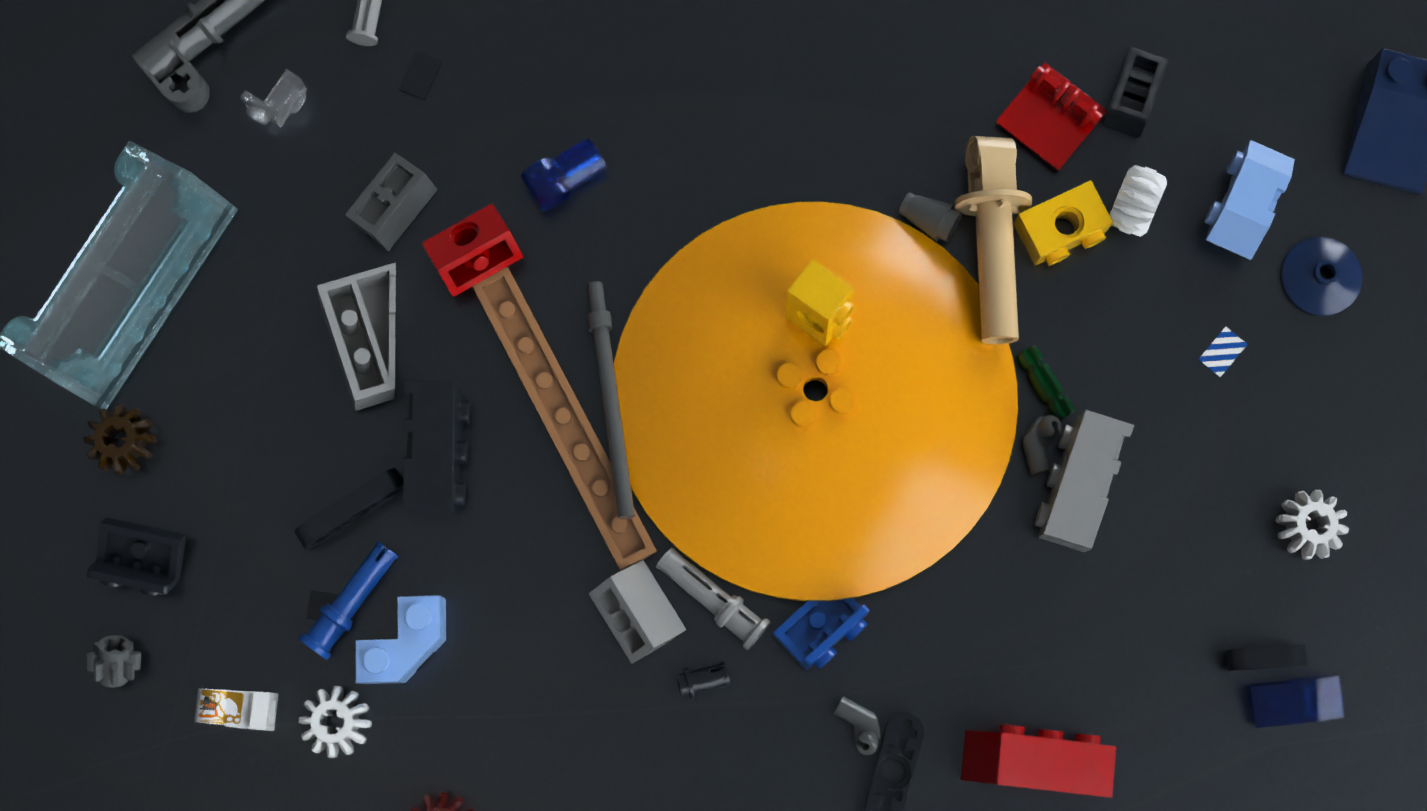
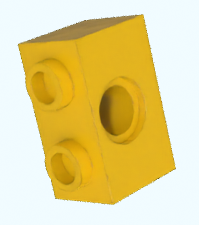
[1013,180,1113,266]
[786,259,855,347]

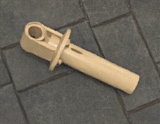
[954,136,1032,344]

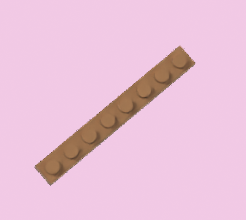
[472,266,657,571]

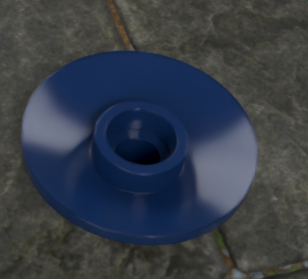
[1281,237,1362,316]

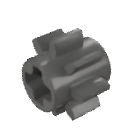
[87,635,141,688]

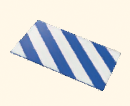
[1198,327,1248,377]

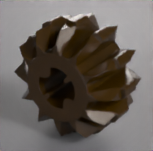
[83,404,157,475]

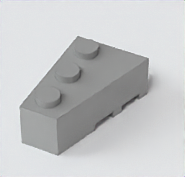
[1035,410,1134,553]

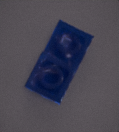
[1251,674,1345,728]

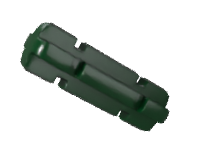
[1017,345,1075,421]

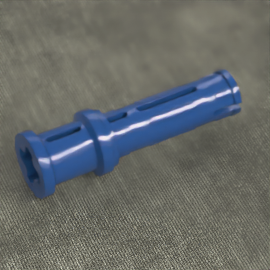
[298,541,399,660]

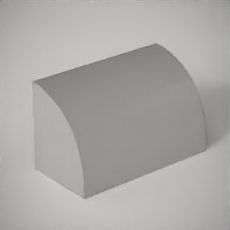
[589,560,687,664]

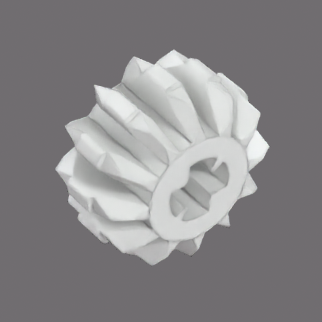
[1110,165,1167,237]
[1275,490,1349,560]
[299,686,372,758]

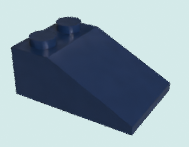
[1342,48,1427,194]

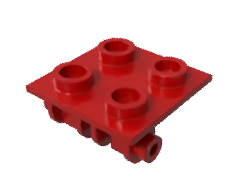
[995,63,1107,171]

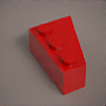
[961,724,1116,798]

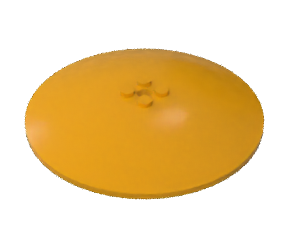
[614,202,1018,601]

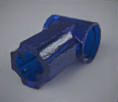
[521,138,607,211]

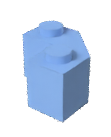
[1204,140,1295,260]
[356,595,446,684]

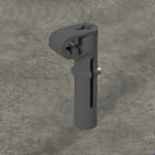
[132,0,265,113]

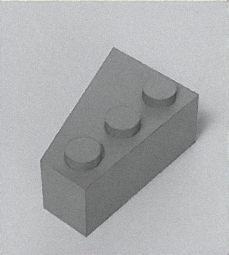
[317,262,396,411]

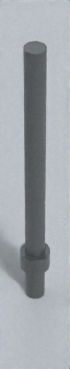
[586,281,635,519]

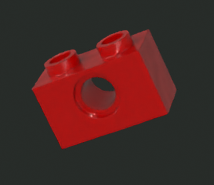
[422,203,523,297]

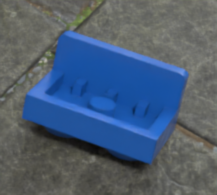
[772,598,870,671]

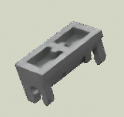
[345,153,438,252]

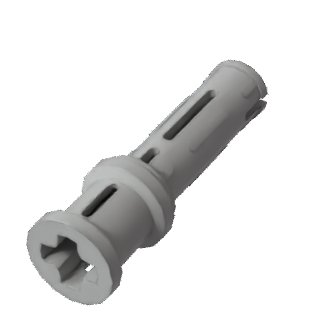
[656,547,771,650]

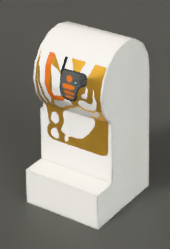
[194,688,279,731]

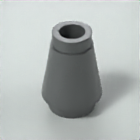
[899,192,962,242]

